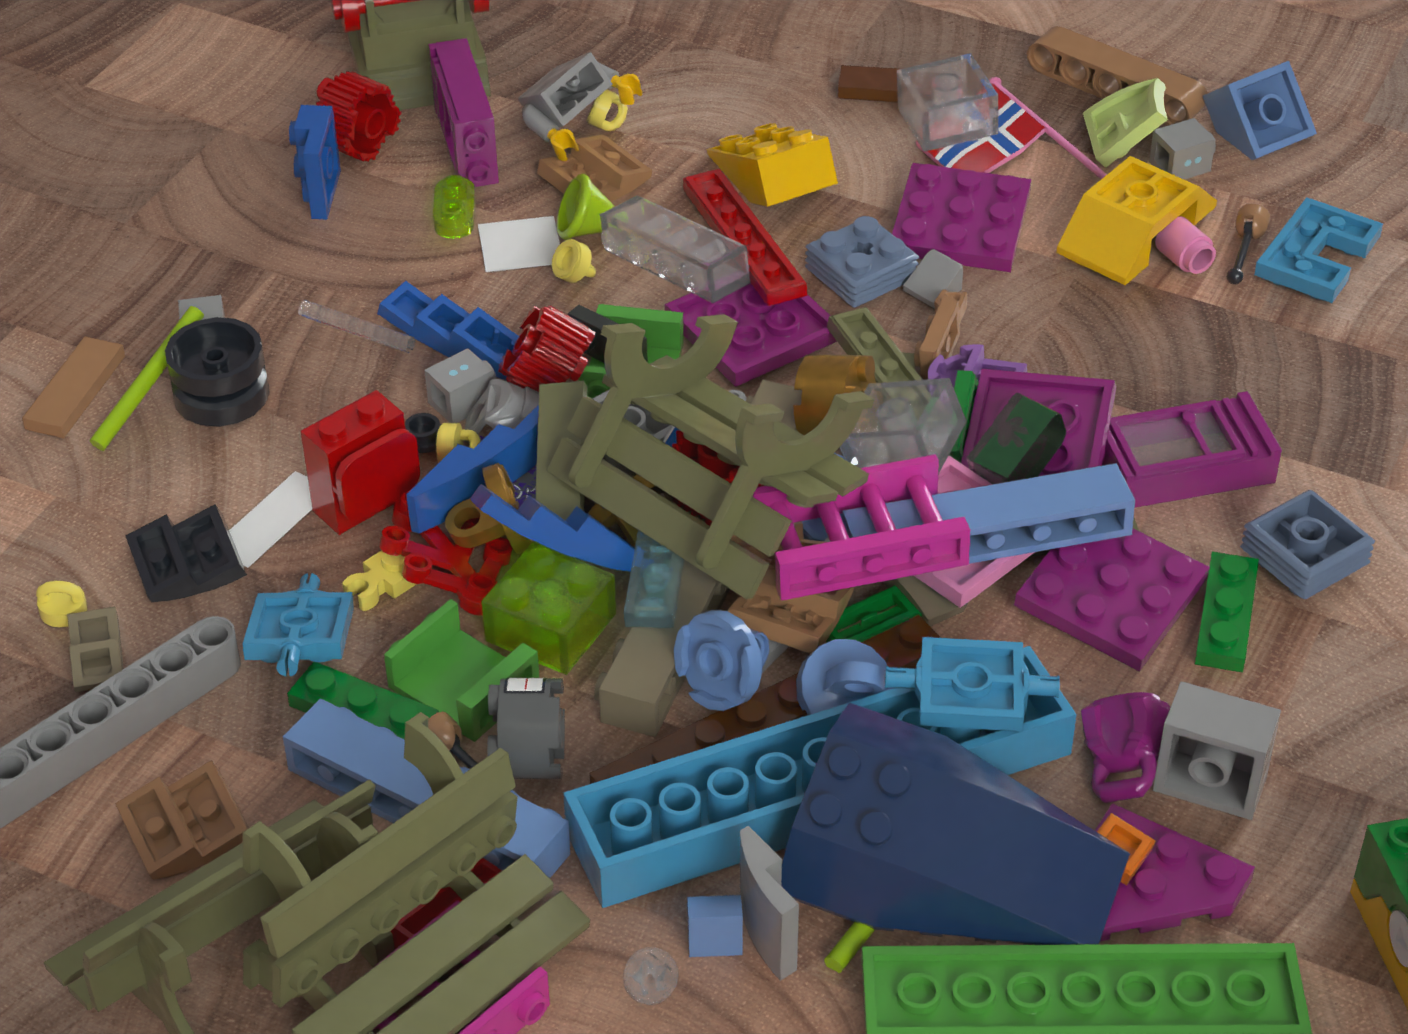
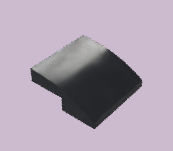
[125,504,247,602]

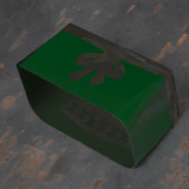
[966,392,1066,484]

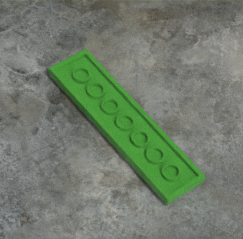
[861,943,1312,1034]

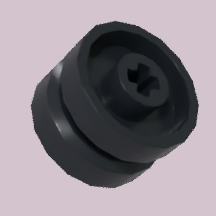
[165,317,270,427]

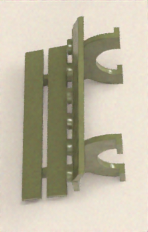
[546,314,875,599]
[243,712,590,1034]
[44,779,395,1034]

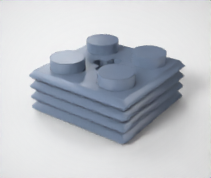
[805,216,919,308]
[1240,490,1375,599]

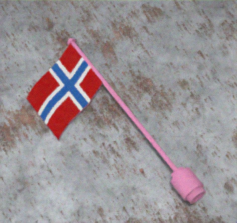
[916,77,1216,274]

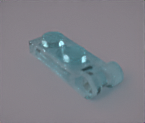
[624,530,684,628]

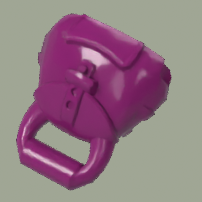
[1081,692,1171,803]

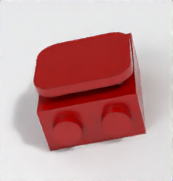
[301,390,420,535]

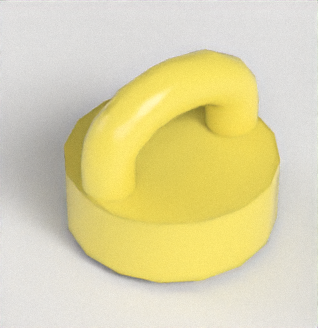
[586,89,628,132]
[552,239,596,283]
[436,423,481,463]
[36,581,87,628]

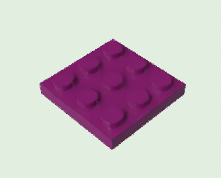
[892,163,1032,272]
[664,271,837,387]
[961,369,1116,482]
[1014,528,1210,672]

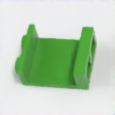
[578,304,684,399]
[384,599,539,742]

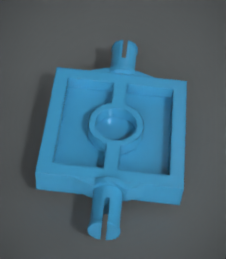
[242,573,354,677]
[885,637,1060,731]

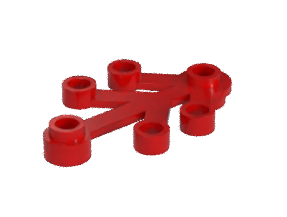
[379,491,513,616]

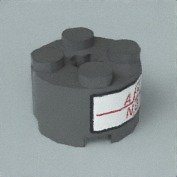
[487,678,565,779]

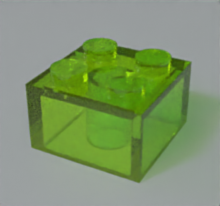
[482,542,616,675]

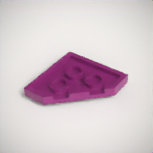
[1094,803,1255,942]

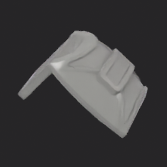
[463,379,539,444]

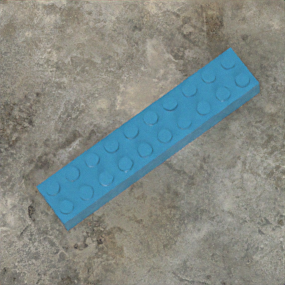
[563,646,1077,908]

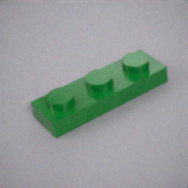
[1194,551,1259,673]
[287,662,439,740]

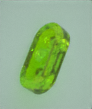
[433,175,476,239]

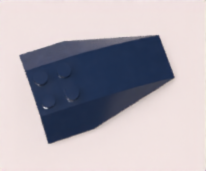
[781,703,1130,945]

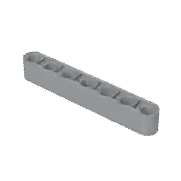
[0,616,241,829]

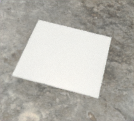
[478,216,560,272]

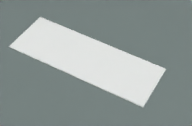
[229,471,312,568]

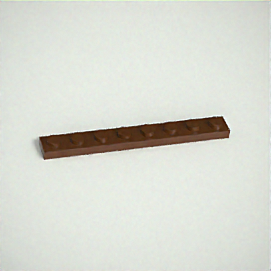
[589,615,941,784]

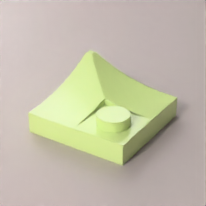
[1083,78,1168,168]

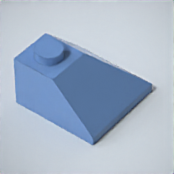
[1202,61,1317,160]

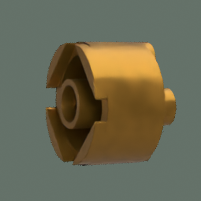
[793,355,885,446]

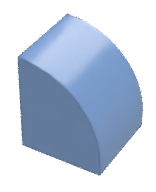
[687,895,743,957]

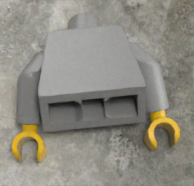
[518,52,642,161]

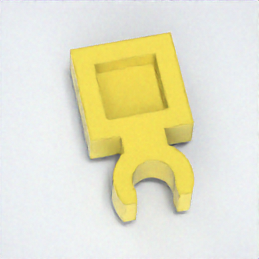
[342,550,417,611]

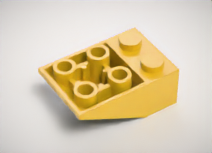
[707,123,838,207]

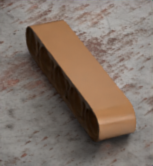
[1027,26,1208,125]

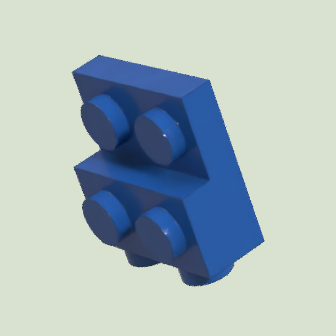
[289,105,341,220]

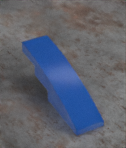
[377,281,519,381]
[406,405,539,534]
[470,484,660,576]

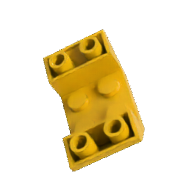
[1056,156,1217,285]

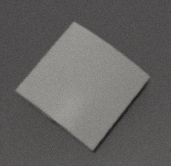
[740,826,799,981]

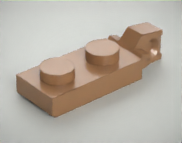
[914,289,968,386]

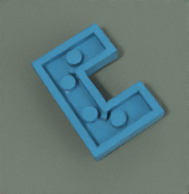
[1254,197,1383,303]

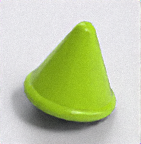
[557,174,627,240]

